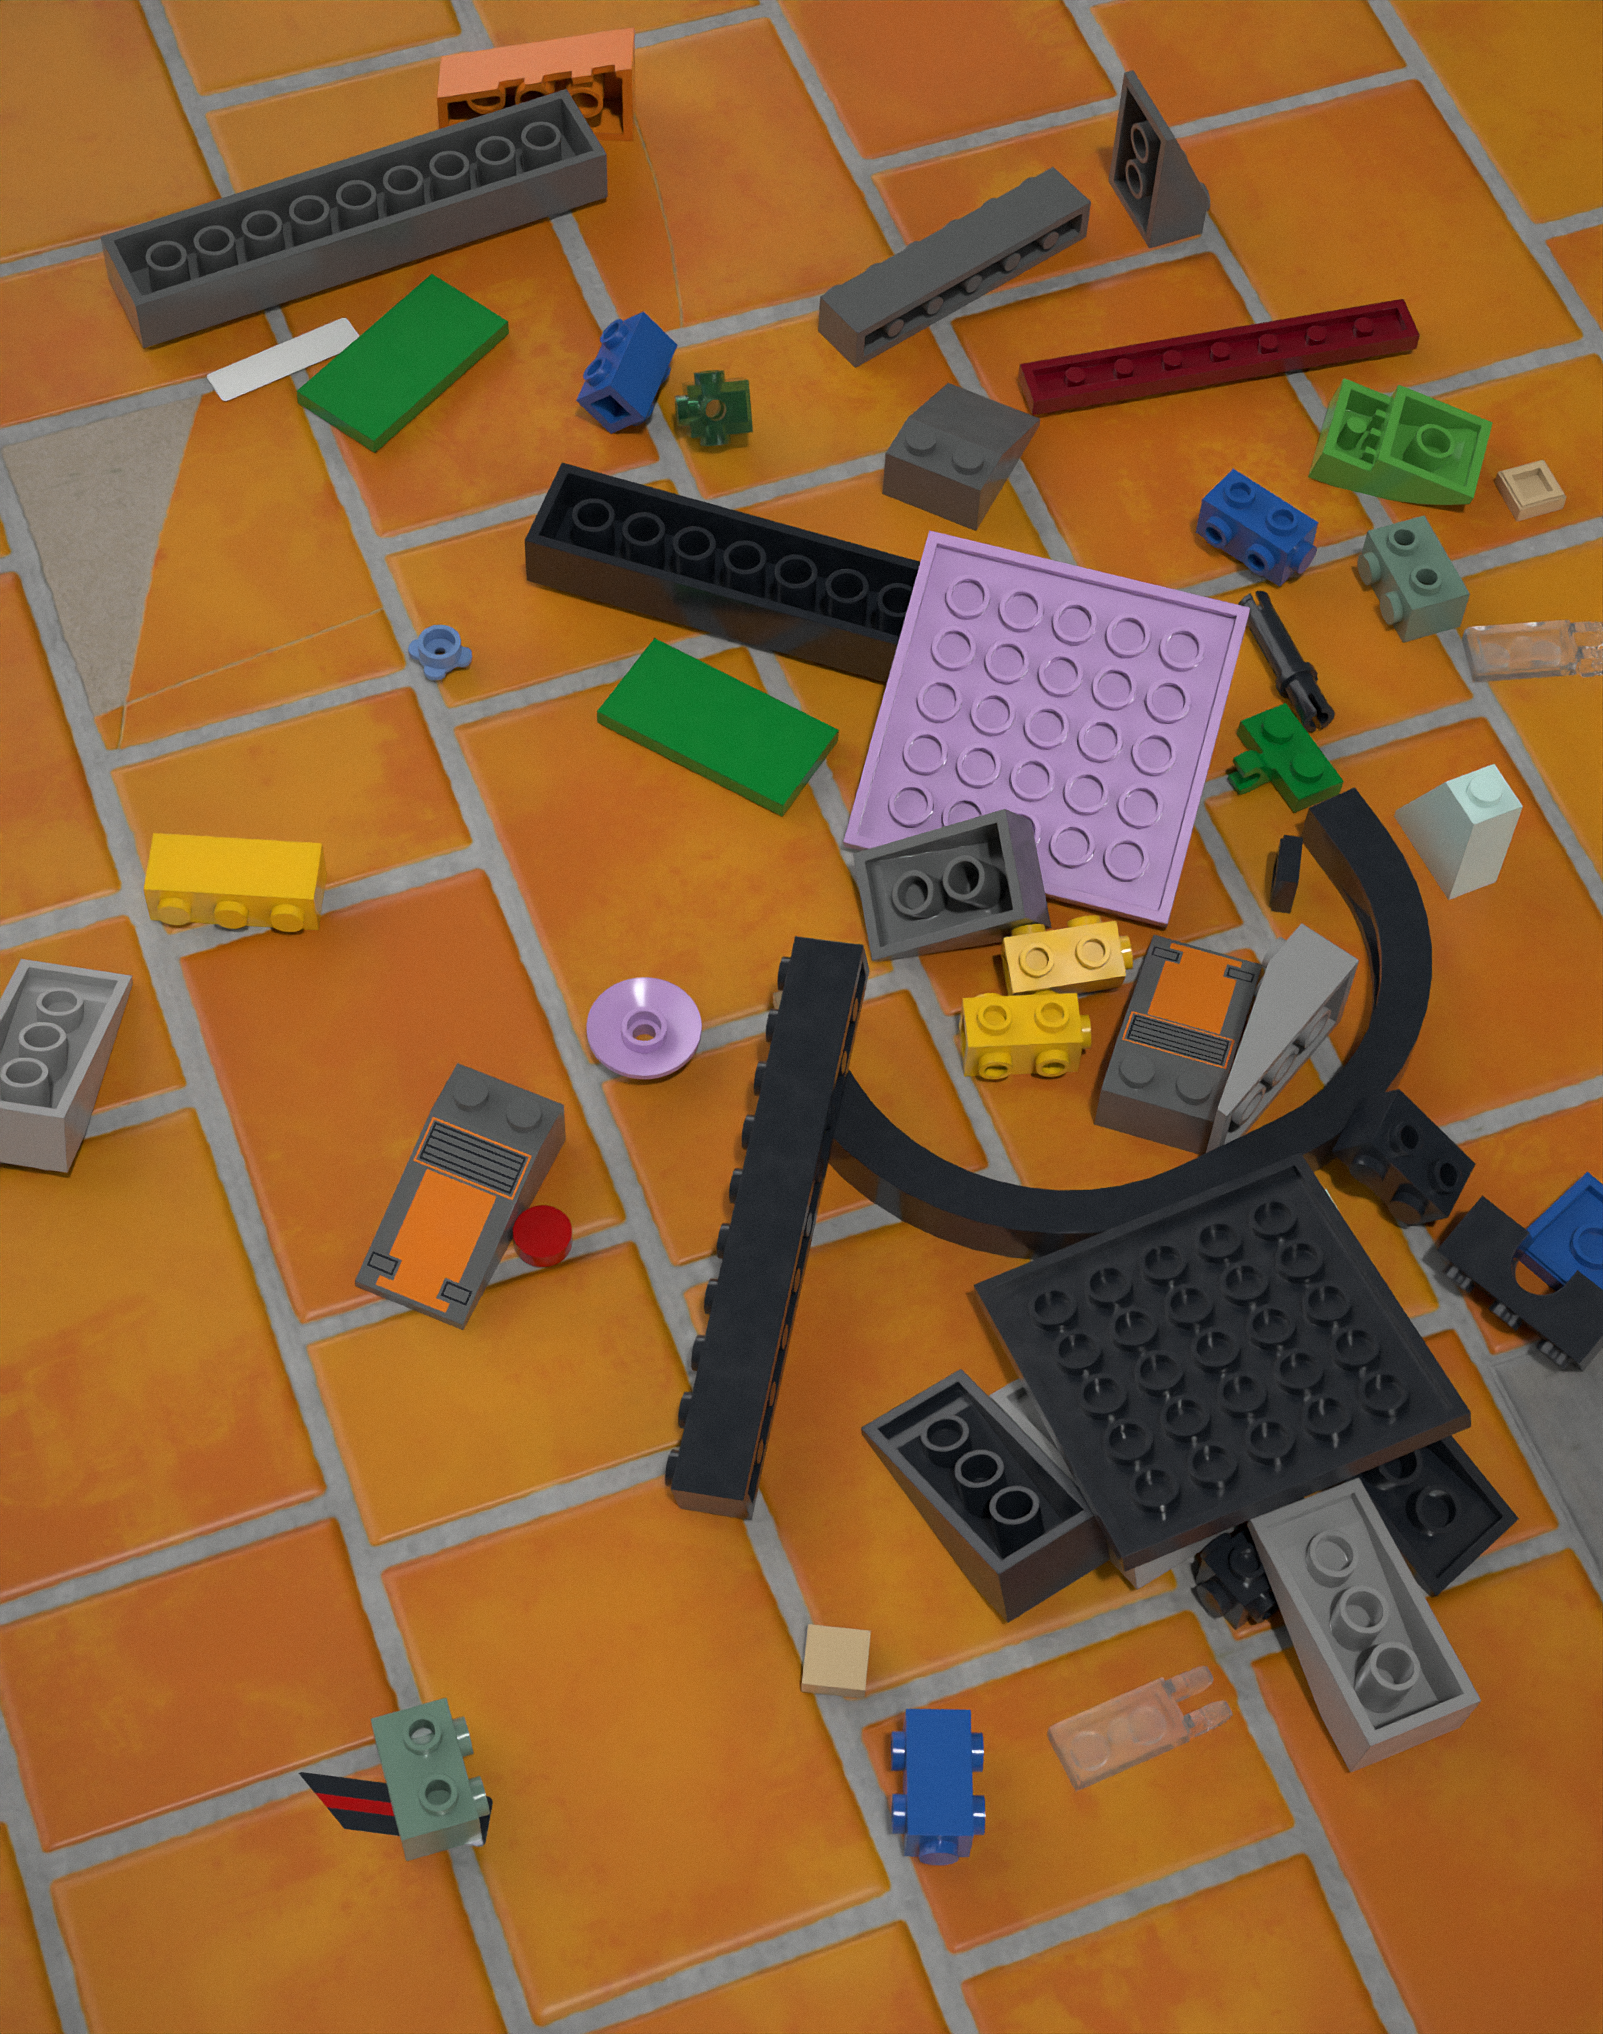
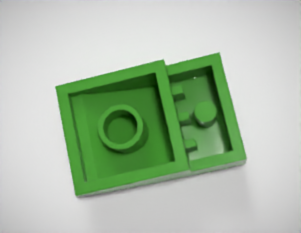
[1308,378,1493,505]

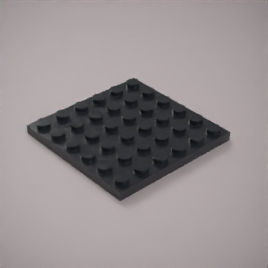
[974,1153,1471,1572]

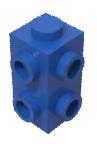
[576,311,678,434]
[1196,468,1318,587]
[891,1709,985,1865]

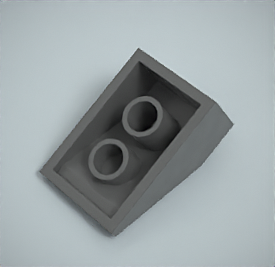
[1109,70,1210,249]
[882,383,1040,531]
[853,809,1052,962]

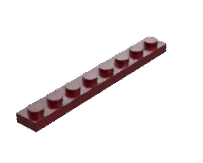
[1018,299,1420,415]

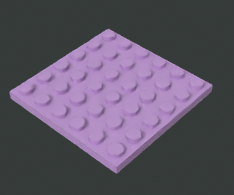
[843,530,1250,928]

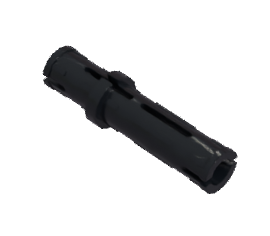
[1238,591,1335,732]

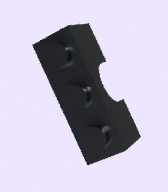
[1437,1195,1603,1371]

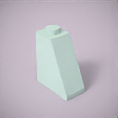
[1394,764,1523,900]

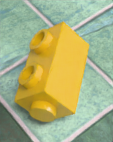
[1000,915,1133,996]
[959,990,1091,1079]

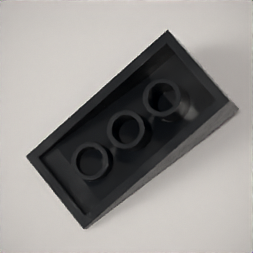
[861,1369,1110,1623]
[1321,1435,1519,1598]

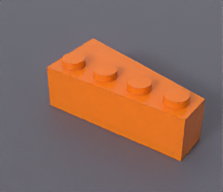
[437,27,636,141]

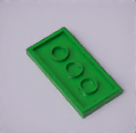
[296,274,509,453]
[597,638,839,817]

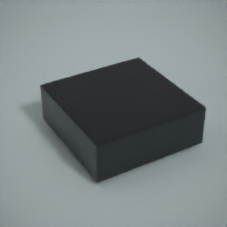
[1269,835,1303,914]

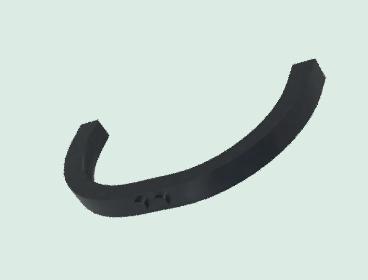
[829,787,1432,1260]

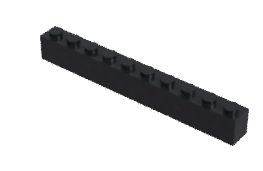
[665,936,870,1520]

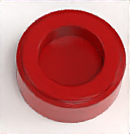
[513,1205,573,1267]

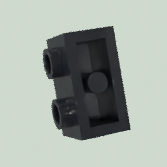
[1332,1089,1476,1226]

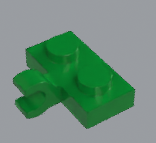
[1227,703,1344,813]

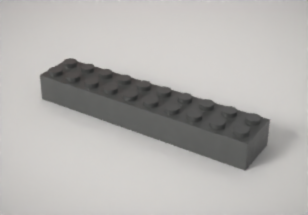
[100,89,608,348]

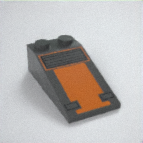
[1094,935,1262,1155]
[355,1063,566,1330]

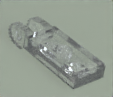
[1462,620,1603,683]
[1047,1666,1233,1792]

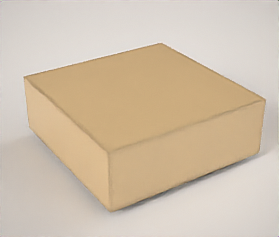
[1494,460,1567,521]
[801,1624,871,1698]

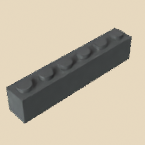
[818,167,1091,368]

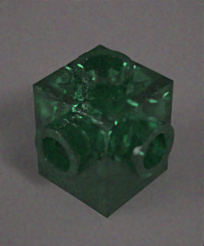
[674,370,753,446]

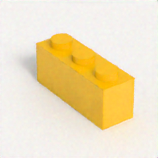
[143,833,327,932]

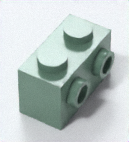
[1357,515,1470,643]
[371,1698,490,1861]

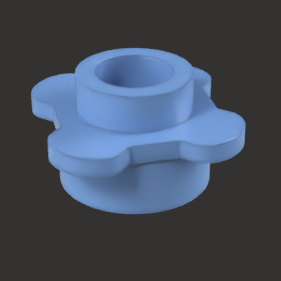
[408,625,472,680]

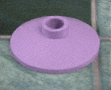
[587,977,702,1079]

